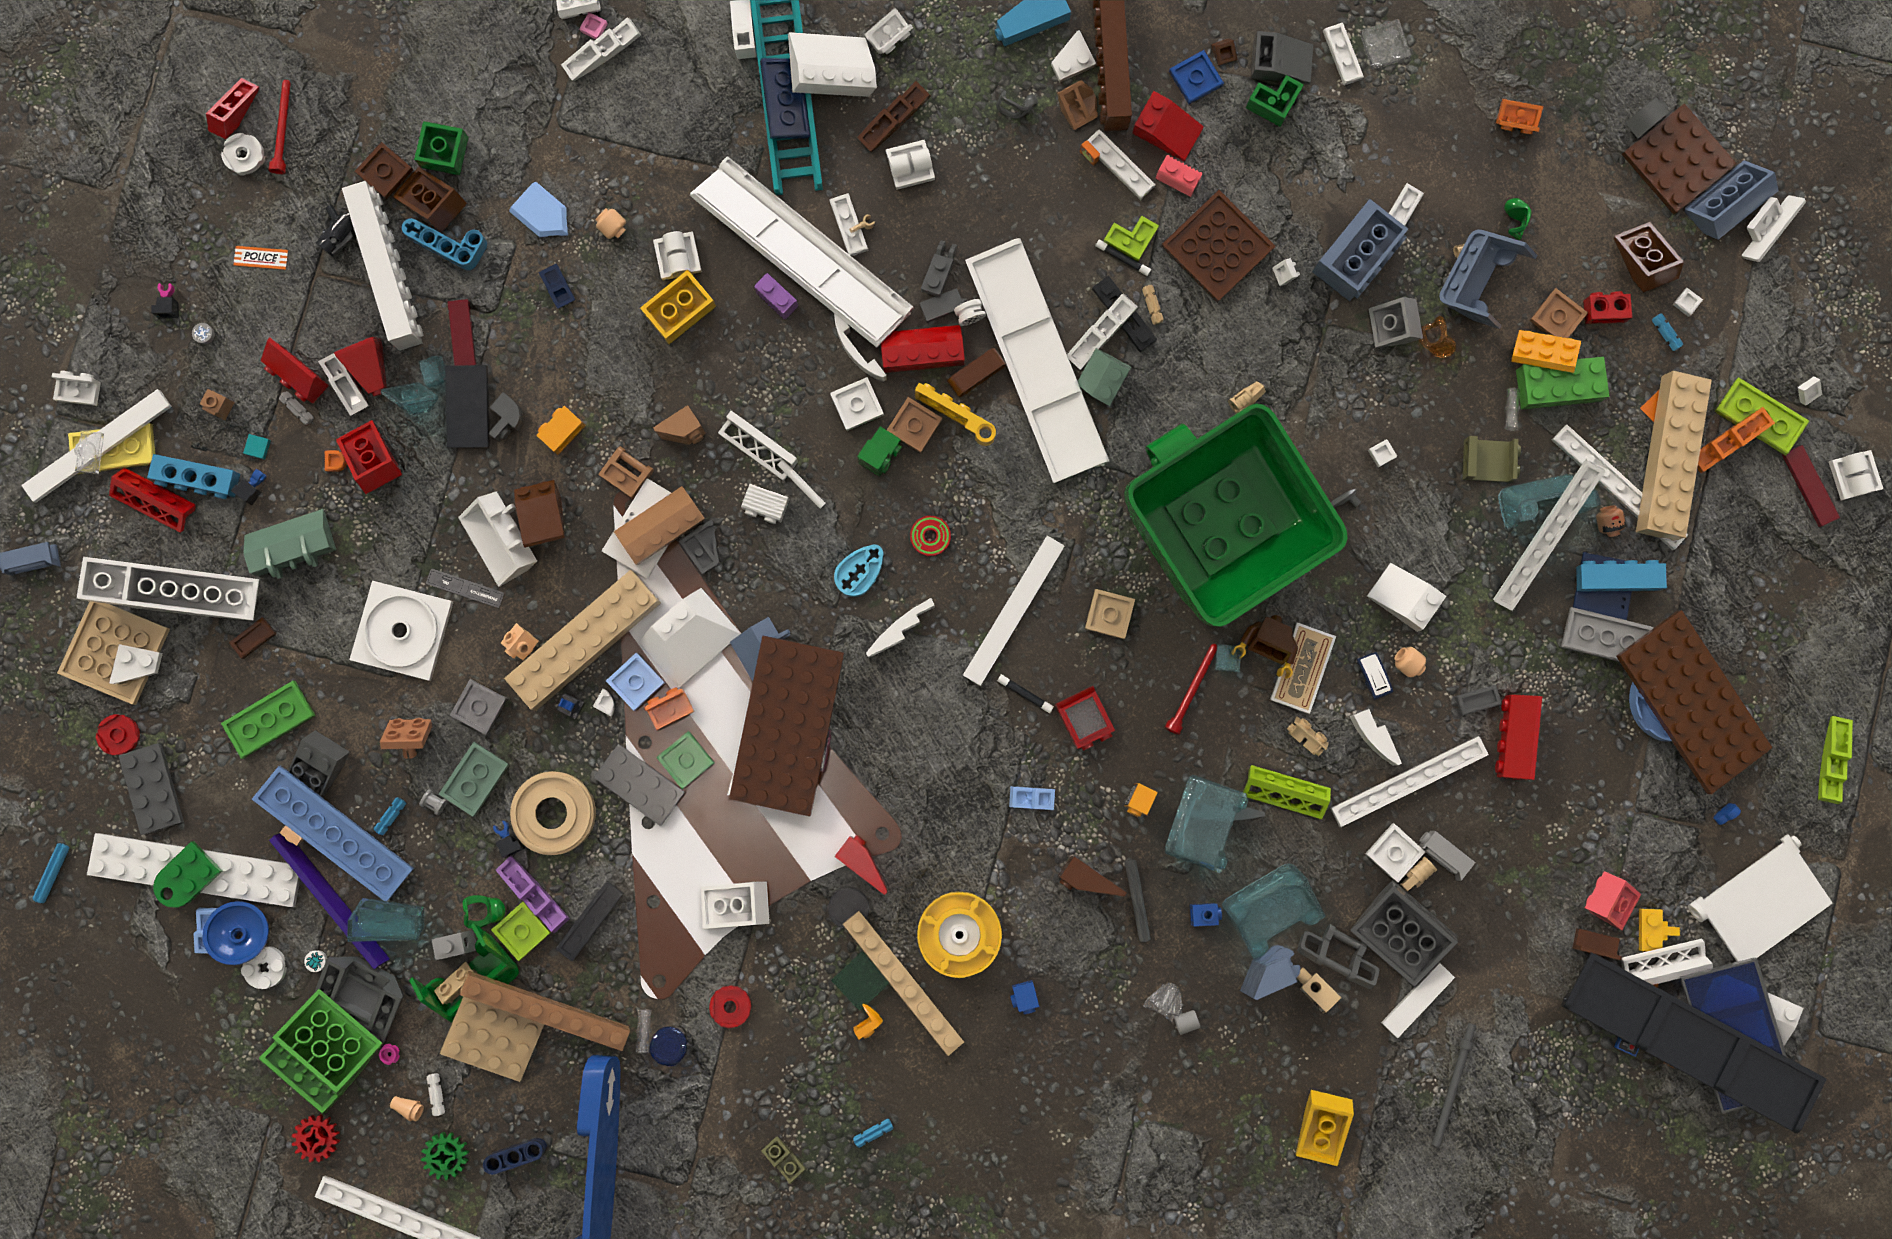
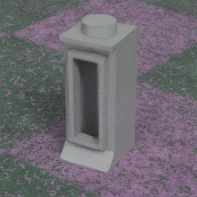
[1419,831,1476,881]

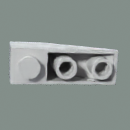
[730,0,757,59]

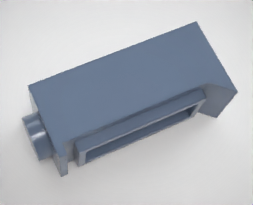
[0,542,61,576]

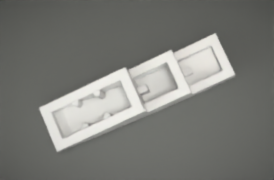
[561,17,641,81]
[1067,294,1138,370]
[866,598,935,658]

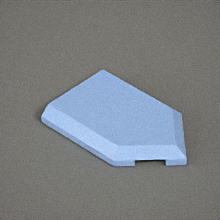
[509,182,568,238]

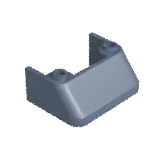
[1439,229,1537,329]

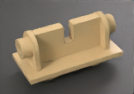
[1287,716,1328,756]
[434,962,478,1005]

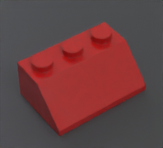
[261,338,329,403]

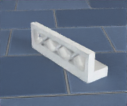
[718,411,798,481]
[1621,939,1713,985]

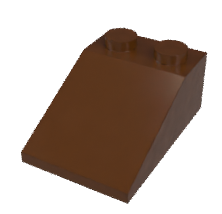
[392,167,467,233]
[1614,222,1684,293]
[514,480,565,548]
[1058,856,1126,896]

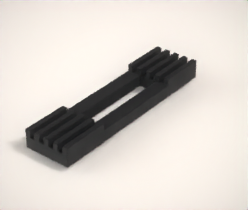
[1092,275,1157,352]

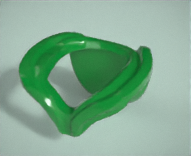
[1504,198,1531,241]
[463,895,505,929]

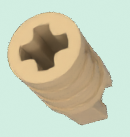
[1228,382,1266,413]
[1400,856,1437,891]

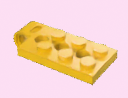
[915,383,996,446]

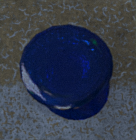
[650,1026,687,1066]

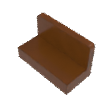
[1572,928,1622,960]

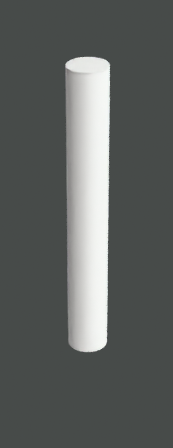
[777,460,826,509]

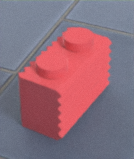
[1155,155,1202,197]

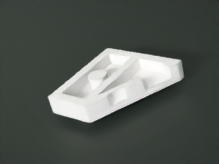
[1051,30,1096,83]
[109,644,163,685]

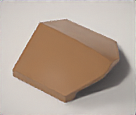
[1057,80,1098,130]

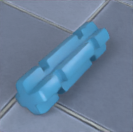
[1652,313,1683,351]
[374,797,406,835]
[853,1119,893,1148]

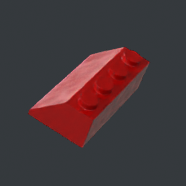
[881,325,965,373]
[1495,695,1543,781]

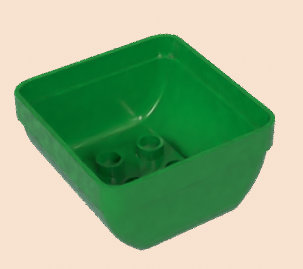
[1124,404,1348,627]

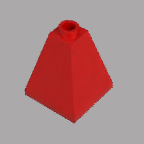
[334,337,387,397]

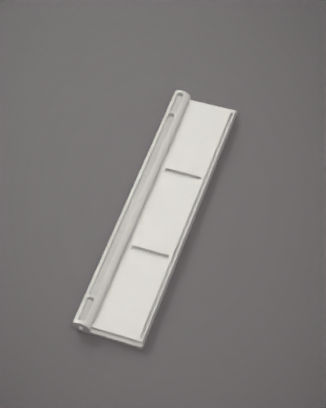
[690,157,914,347]
[965,238,1110,483]

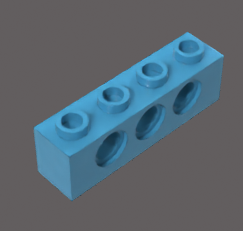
[147,454,240,499]

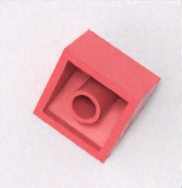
[1585,871,1641,930]

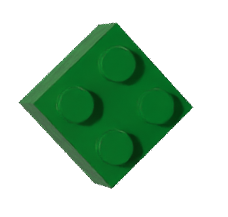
[414,121,469,175]

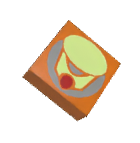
[1080,140,1100,166]

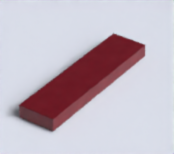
[447,299,476,366]
[1781,445,1840,527]

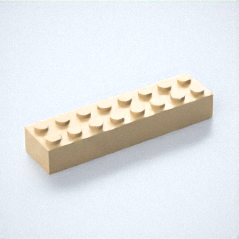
[1636,371,1712,541]
[504,570,661,711]

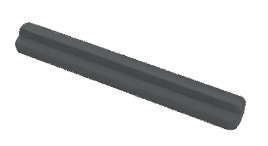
[1125,859,1151,942]

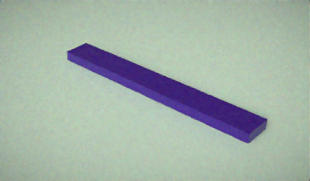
[269,833,390,969]

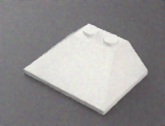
[639,588,741,688]

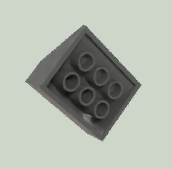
[1351,880,1458,987]

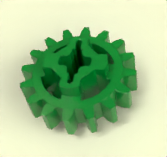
[421,1132,469,1180]

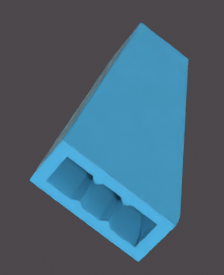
[995,0,1071,46]

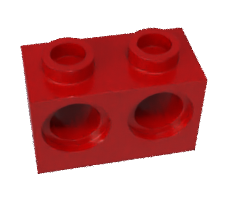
[1583,291,1632,324]

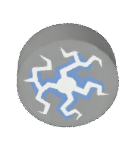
[192,323,215,344]

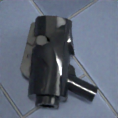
[316,205,354,257]

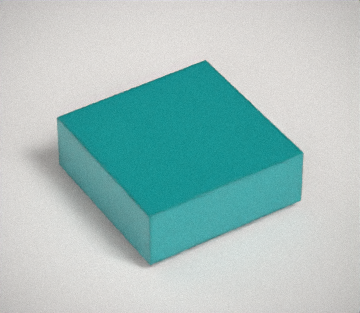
[243,434,271,460]

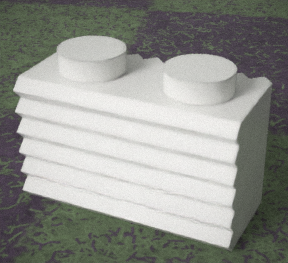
[741,484,789,524]

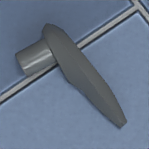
[1331,489,1361,508]

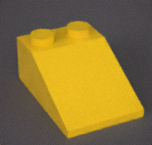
[1296,1090,1354,1166]

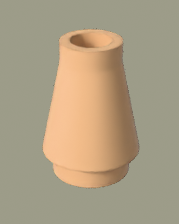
[390,1096,424,1121]

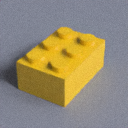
[640,270,716,344]

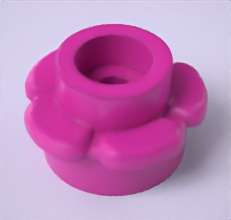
[379,1044,400,1065]

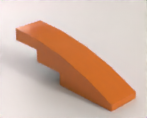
[1697,407,1775,473]

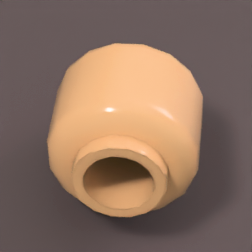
[595,208,626,239]
[1394,647,1426,677]

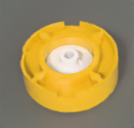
[917,891,1002,978]

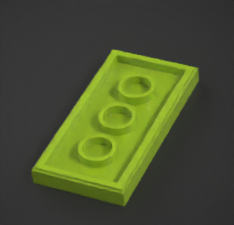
[1714,377,1809,456]

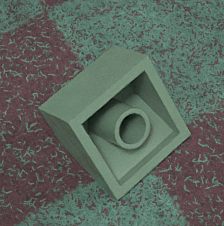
[1078,348,1132,406]

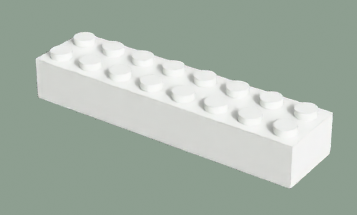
[342,181,424,351]

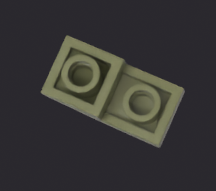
[761,1136,807,1184]

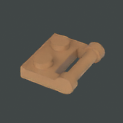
[598,446,654,499]

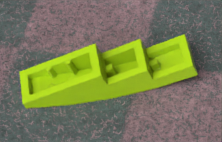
[1818,716,1853,804]

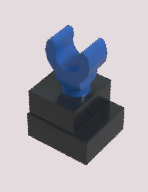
[231,469,267,505]
[556,693,585,719]
[493,821,525,858]

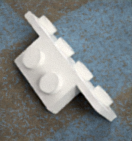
[1742,195,1806,262]

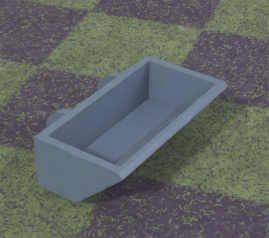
[730,617,791,681]
[1240,945,1300,1000]

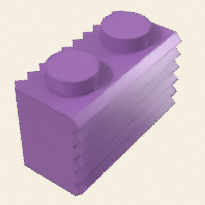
[755,273,798,319]

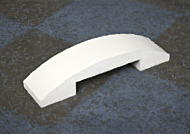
[834,313,887,382]

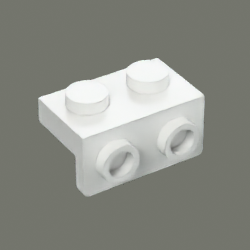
[864,8,913,54]
[52,371,101,406]

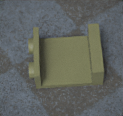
[1462,436,1521,483]

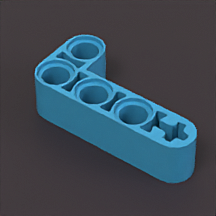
[402,218,487,270]

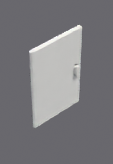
[602,478,671,579]

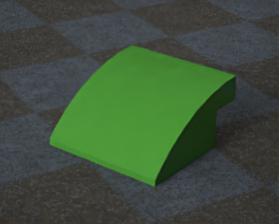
[259,989,383,1115]

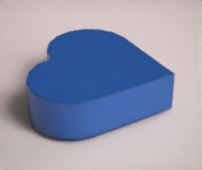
[1713,803,1741,825]

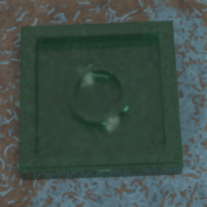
[831,951,889,1011]

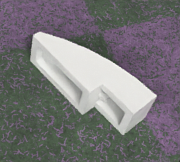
[318,353,369,416]
[1350,709,1402,766]

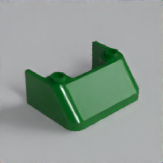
[409,923,519,1023]

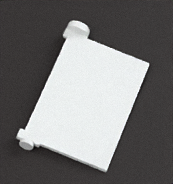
[1688,835,1832,962]

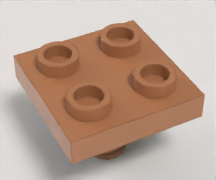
[380,718,432,759]

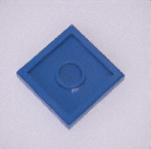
[1169,50,1224,104]

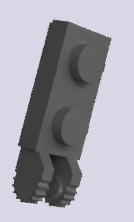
[921,240,957,297]

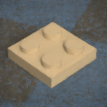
[1085,589,1135,639]

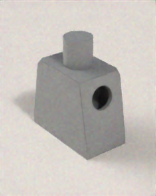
[432,930,476,960]

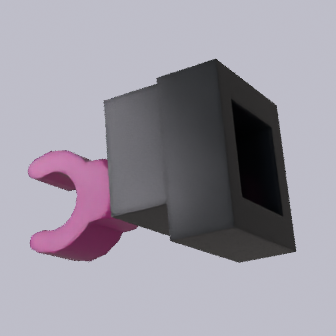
[151,283,179,319]

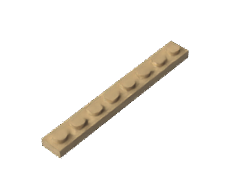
[842,911,964,1056]

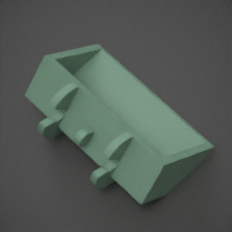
[244,509,336,579]

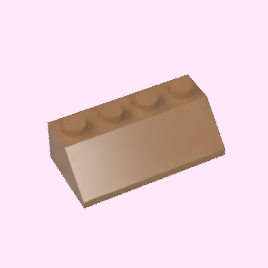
[614,486,705,565]

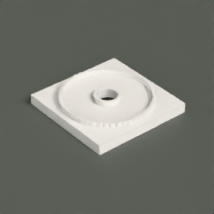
[350,581,453,681]

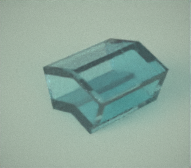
[419,356,446,388]
[1215,644,1241,673]

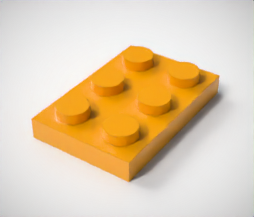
[1511,330,1581,373]

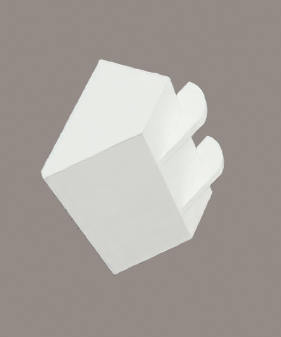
[458,492,537,587]

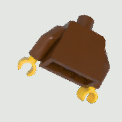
[1231,615,1298,679]

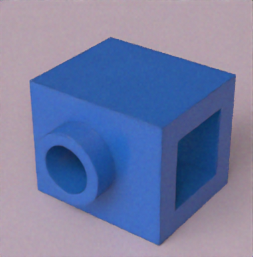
[1190,903,1222,926]
[1010,980,1039,1014]

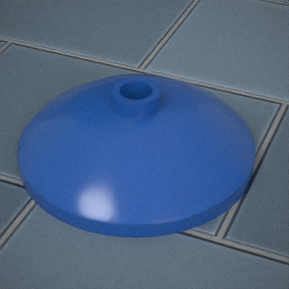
[202,901,269,965]

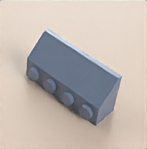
[1684,160,1779,240]

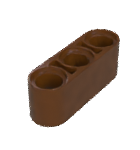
[947,348,1007,398]

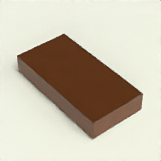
[229,617,276,659]

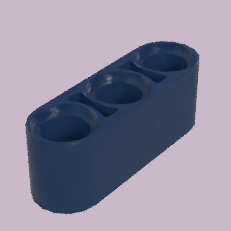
[483,1138,547,1175]

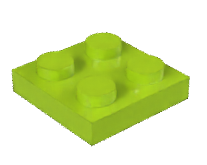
[491,901,552,961]

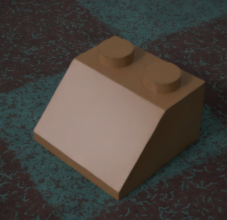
[653,405,706,445]

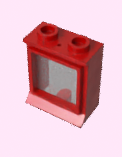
[1055,686,1115,751]

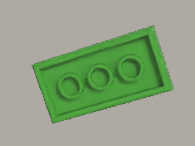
[221,680,315,759]

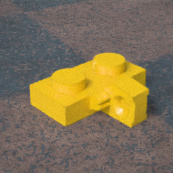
[1639,909,1680,951]

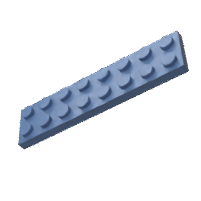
[252,766,414,902]

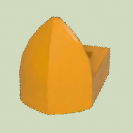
[853,1004,883,1039]

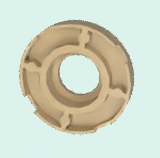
[510,771,596,855]

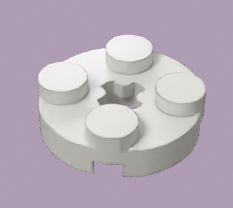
[221,133,265,175]
[241,946,287,989]

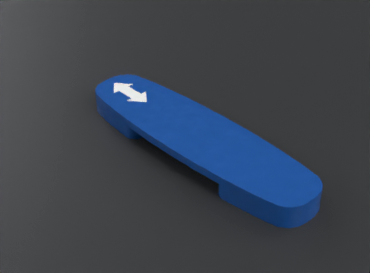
[575,1055,620,1239]

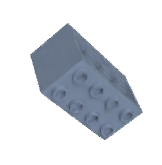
[1312,199,1408,301]

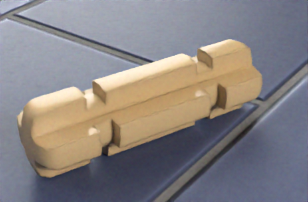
[1142,285,1163,325]

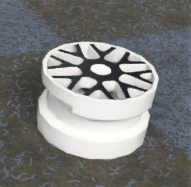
[954,299,986,326]

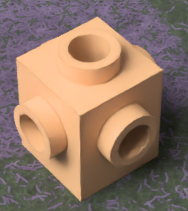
[501,623,539,660]

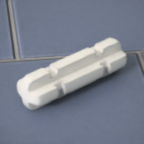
[427,1073,445,1116]

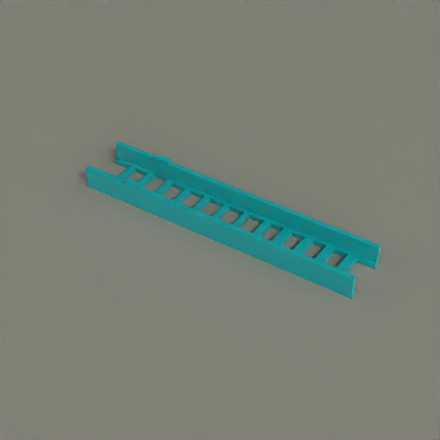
[750,0,823,196]

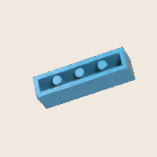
[1576,560,1667,591]

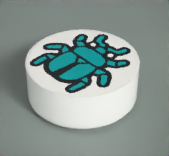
[304,950,327,972]

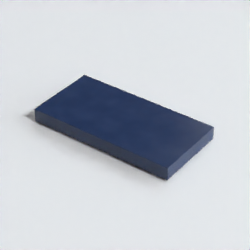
[760,58,811,139]

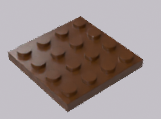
[1621,103,1737,215]
[1161,190,1276,303]

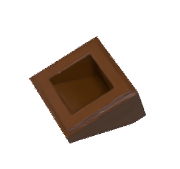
[1211,38,1238,66]

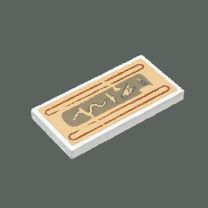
[1270,623,1336,714]

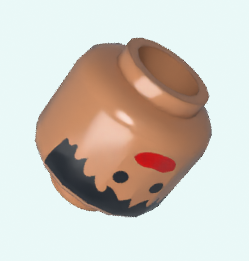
[1596,505,1626,537]

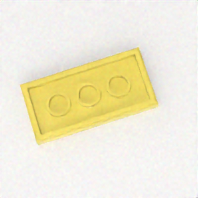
[68,423,155,474]

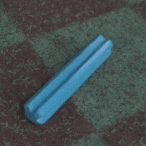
[32,843,69,903]

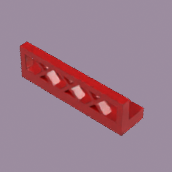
[109,468,196,533]

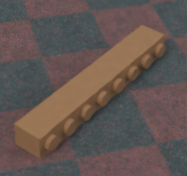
[460,971,630,1051]

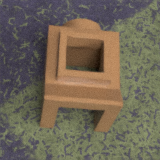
[200,389,235,420]

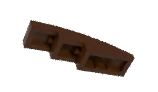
[857,81,931,152]

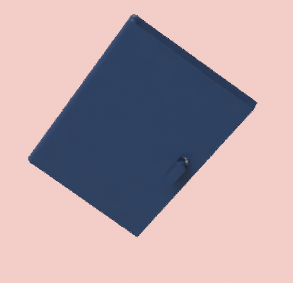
[1573,552,1632,620]

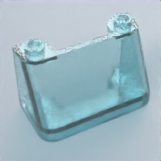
[1498,474,1601,529]
[1165,775,1248,873]
[1222,864,1326,959]

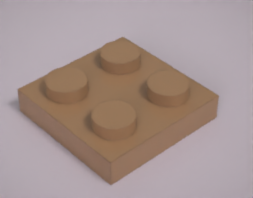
[1529,288,1588,338]
[887,397,943,453]

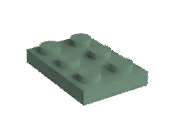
[439,742,510,817]

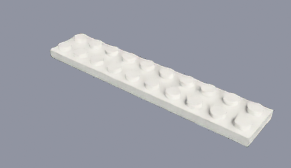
[87,833,300,907]

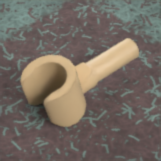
[849,214,875,233]

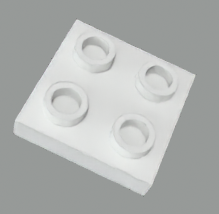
[556,0,601,19]
[886,140,935,190]
[653,231,702,281]
[1829,450,1883,500]

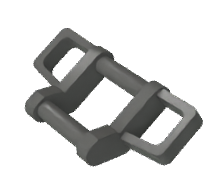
[1297,924,1380,989]

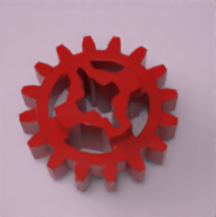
[291,1114,340,1163]

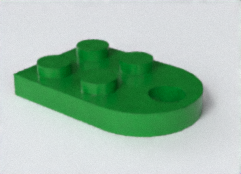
[153,841,222,907]

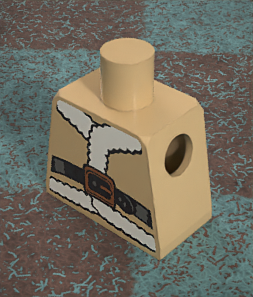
[1297,967,1341,1013]

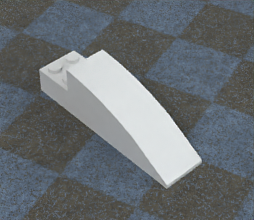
[77,557,259,620]

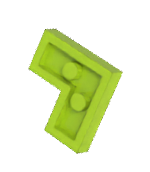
[1103,216,1159,261]

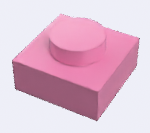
[580,12,608,39]

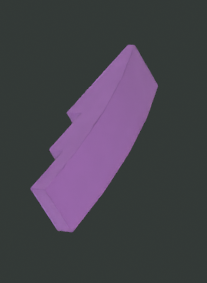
[496,856,570,933]

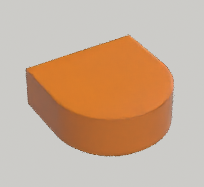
[325,450,347,472]

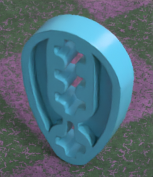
[834,544,884,597]

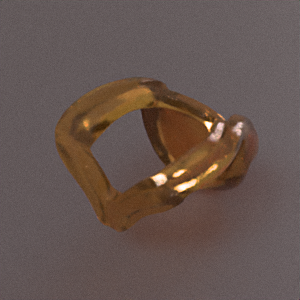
[1419,316,1456,358]

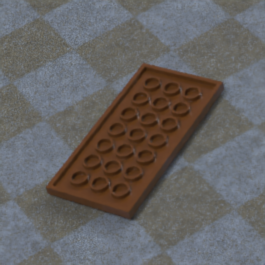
[1616,610,1772,794]
[729,635,845,817]

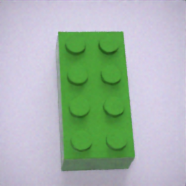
[1516,357,1609,410]

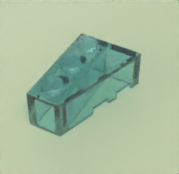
[347,898,424,942]

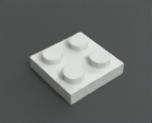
[830,377,884,431]
[1365,823,1425,883]

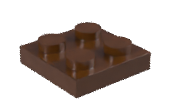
[354,142,413,199]

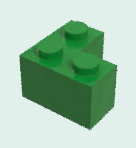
[1246,75,1304,127]
[857,426,902,477]

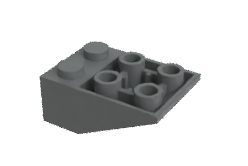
[1251,31,1313,84]
[288,730,350,798]

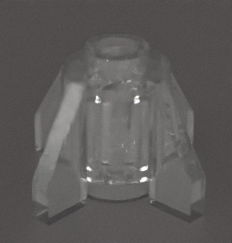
[1144,982,1182,1022]

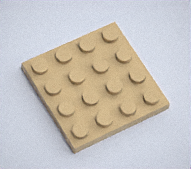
[57,602,170,705]
[440,997,544,1082]

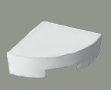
[593,689,615,717]

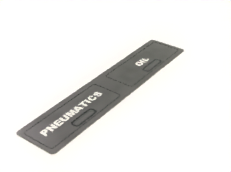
[426,569,504,608]

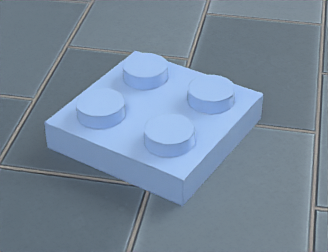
[606,653,665,711]

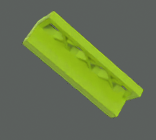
[1242,765,1331,819]

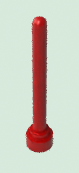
[269,80,291,175]
[1164,644,1218,735]

